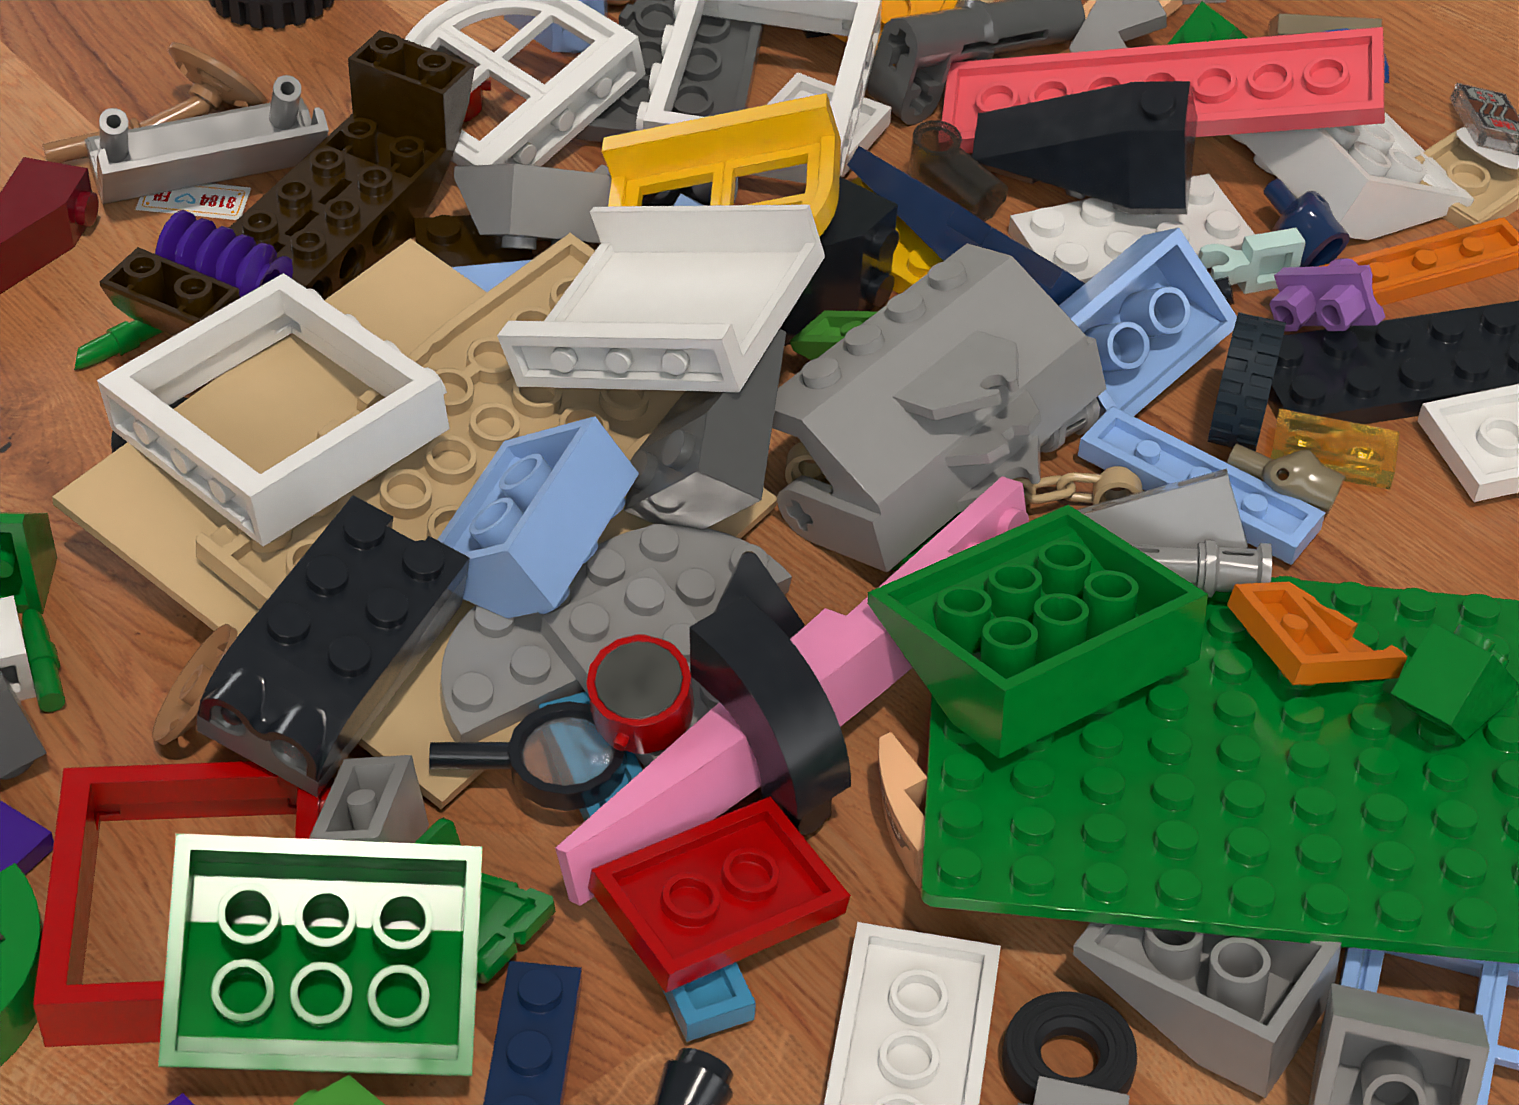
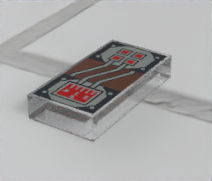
[1450,83,1519,156]

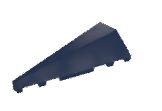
[847,146,1085,306]

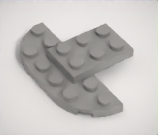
[440,524,792,768]

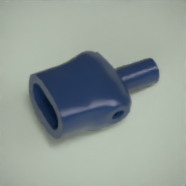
[1263,179,1350,267]

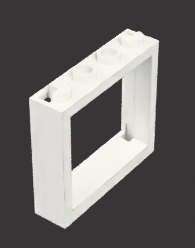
[636,0,882,183]
[97,273,449,547]

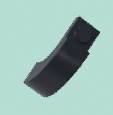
[689,595,851,835]

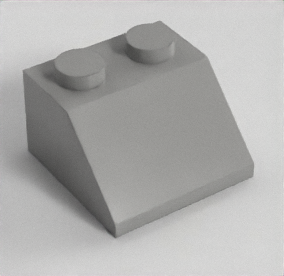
[454,163,612,250]
[1309,983,1490,1105]

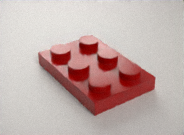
[588,796,851,993]

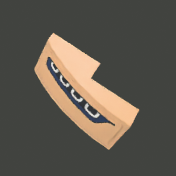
[878,732,927,891]

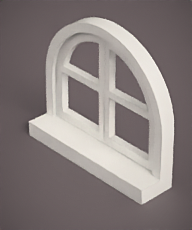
[405,0,646,167]

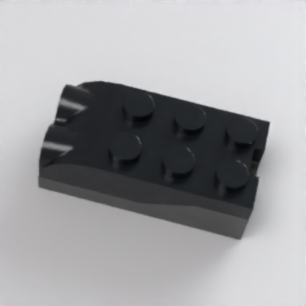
[197,495,470,797]

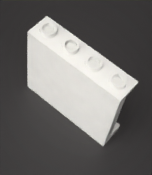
[497,205,825,392]

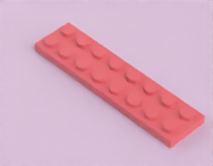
[940,27,1385,156]

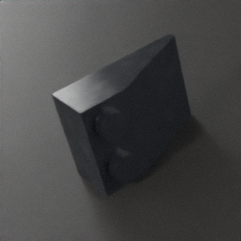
[780,177,899,346]

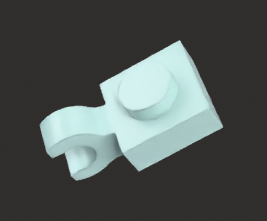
[1198,228,1306,294]

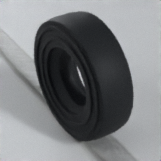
[1002,991,1137,1105]

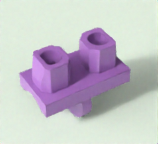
[1270,258,1385,331]

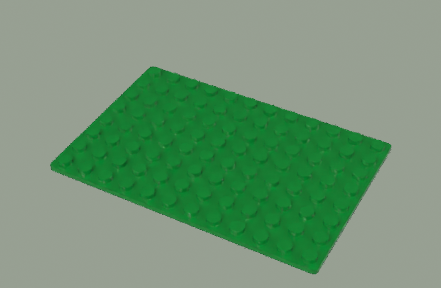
[921,576,1519,964]

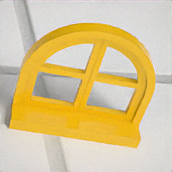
[602,93,841,237]

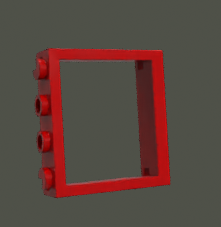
[33,761,331,1047]

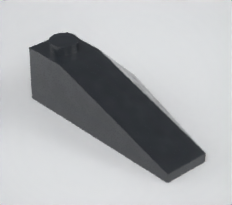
[971,81,1197,215]

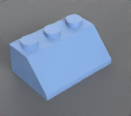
[1059,228,1237,419]
[437,416,639,619]

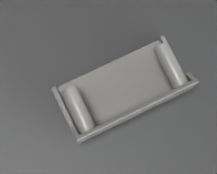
[84,75,329,204]

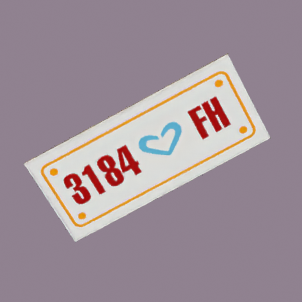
[135,183,251,220]

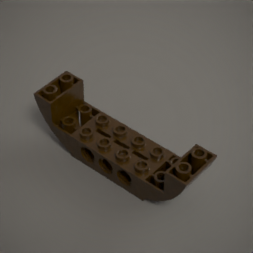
[99,30,475,336]

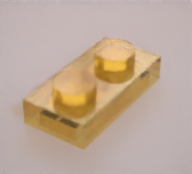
[1270,409,1400,490]

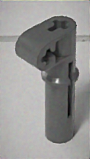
[867,0,1085,125]

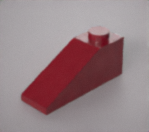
[0,157,99,294]

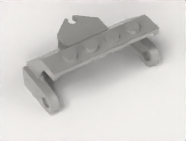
[772,243,1106,572]

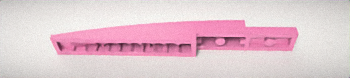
[555,476,1029,906]

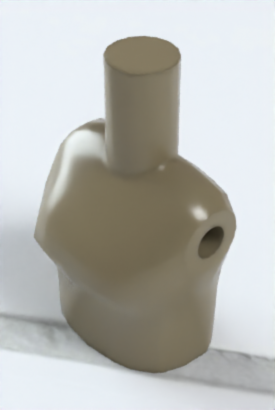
[1227,443,1346,517]

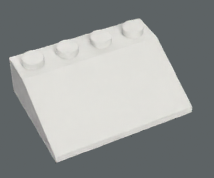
[1229,112,1475,240]

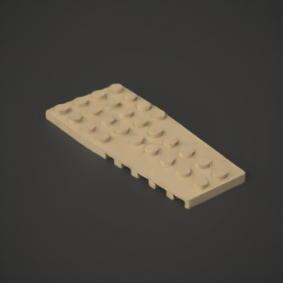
[196,233,685,609]

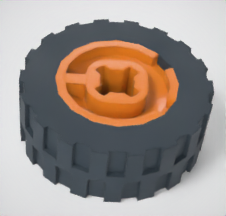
[1208,312,1286,452]

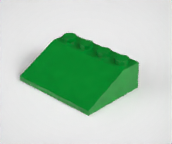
[867,505,1208,759]
[158,834,483,1077]

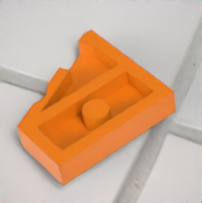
[1227,582,1407,686]

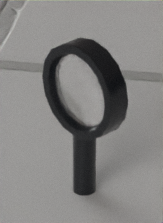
[429,701,627,811]

